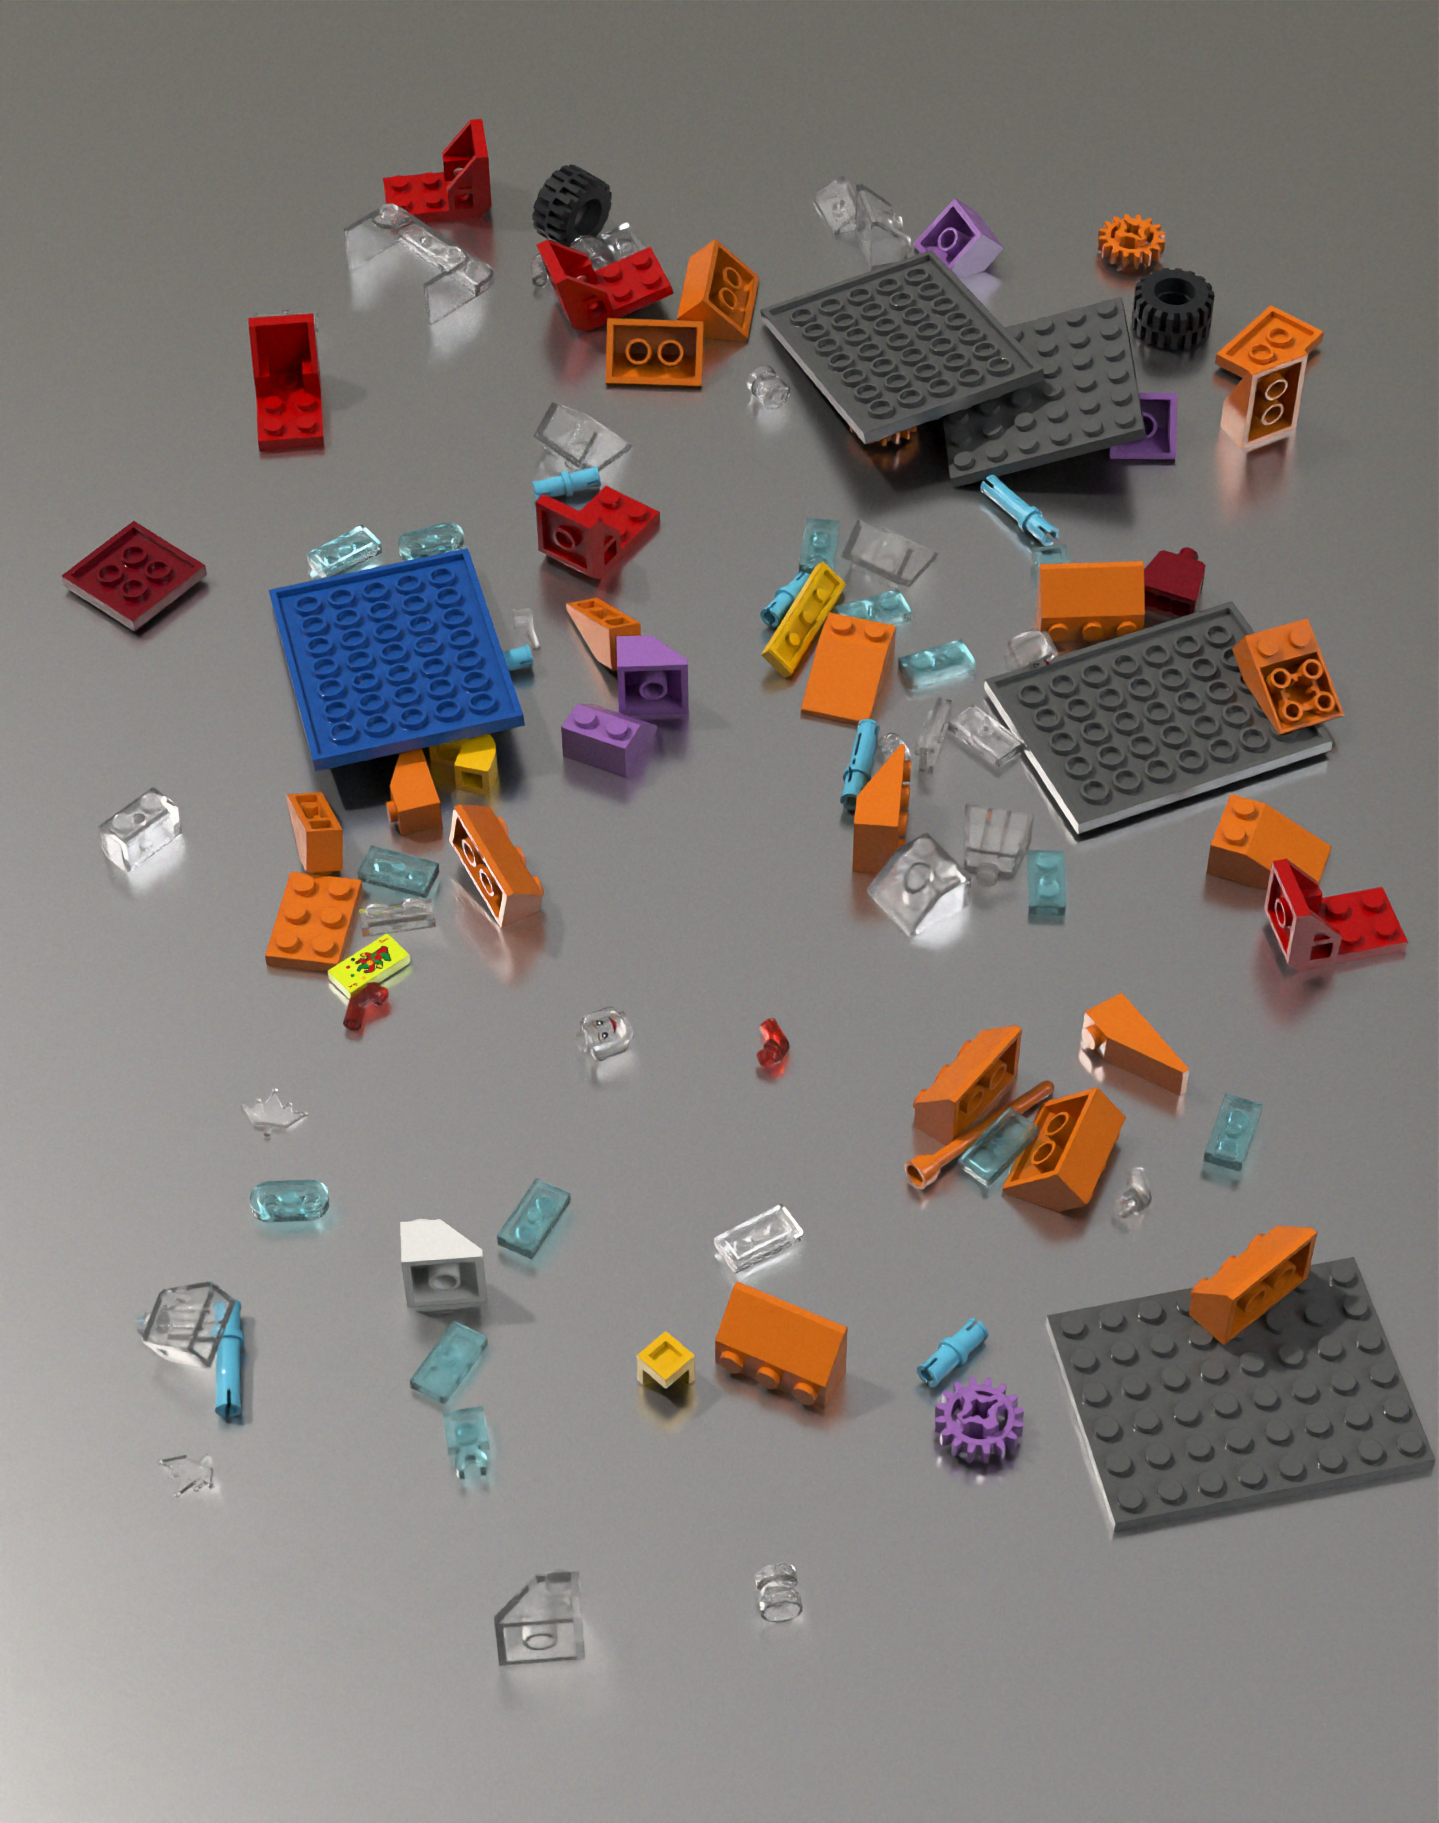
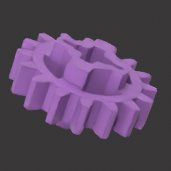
[934,1377,1024,1464]

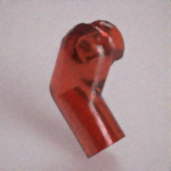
[343,982,389,1030]
[756,1018,790,1069]

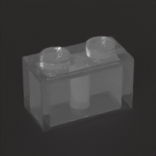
[98,787,182,874]

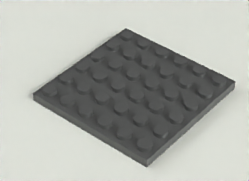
[943,297,1147,488]

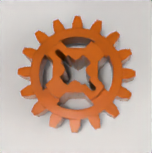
[1097,214,1166,269]

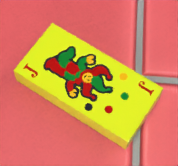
[328,933,410,1001]

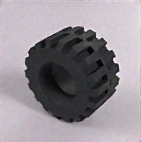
[532,164,612,251]
[1131,268,1215,349]

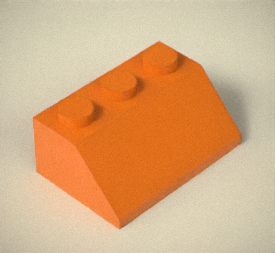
[677,239,759,342]
[605,318,705,386]
[1035,561,1145,642]
[449,804,544,928]
[913,1025,1022,1145]
[1002,1087,1126,1212]
[1189,1226,1317,1345]
[715,1281,848,1409]

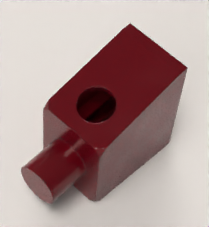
[1144,547,1206,619]

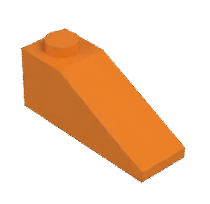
[566,598,641,671]
[386,748,443,836]
[287,792,343,876]
[1082,993,1190,1096]

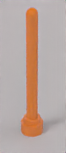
[905,1080,1054,1189]

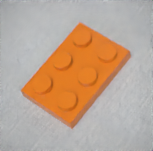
[1215,305,1324,378]
[265,872,363,972]

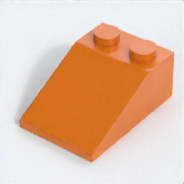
[1220,350,1308,449]
[801,612,896,725]
[1206,794,1332,890]

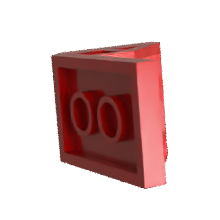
[383,119,492,226]
[536,240,674,332]
[248,313,324,451]
[535,486,660,579]
[1264,858,1408,971]

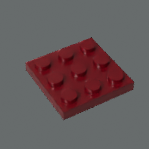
[61,521,207,631]

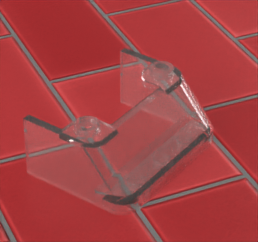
[344,204,494,326]

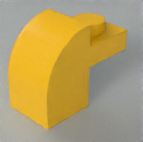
[429,734,498,795]

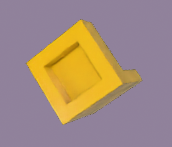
[637,1331,695,1389]

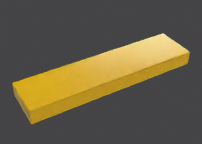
[761,561,846,678]

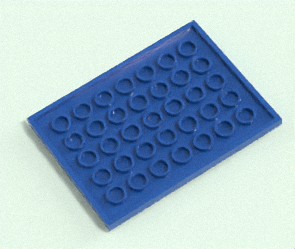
[269,548,525,771]

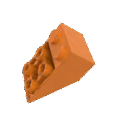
[1232,618,1344,735]
[852,745,912,874]

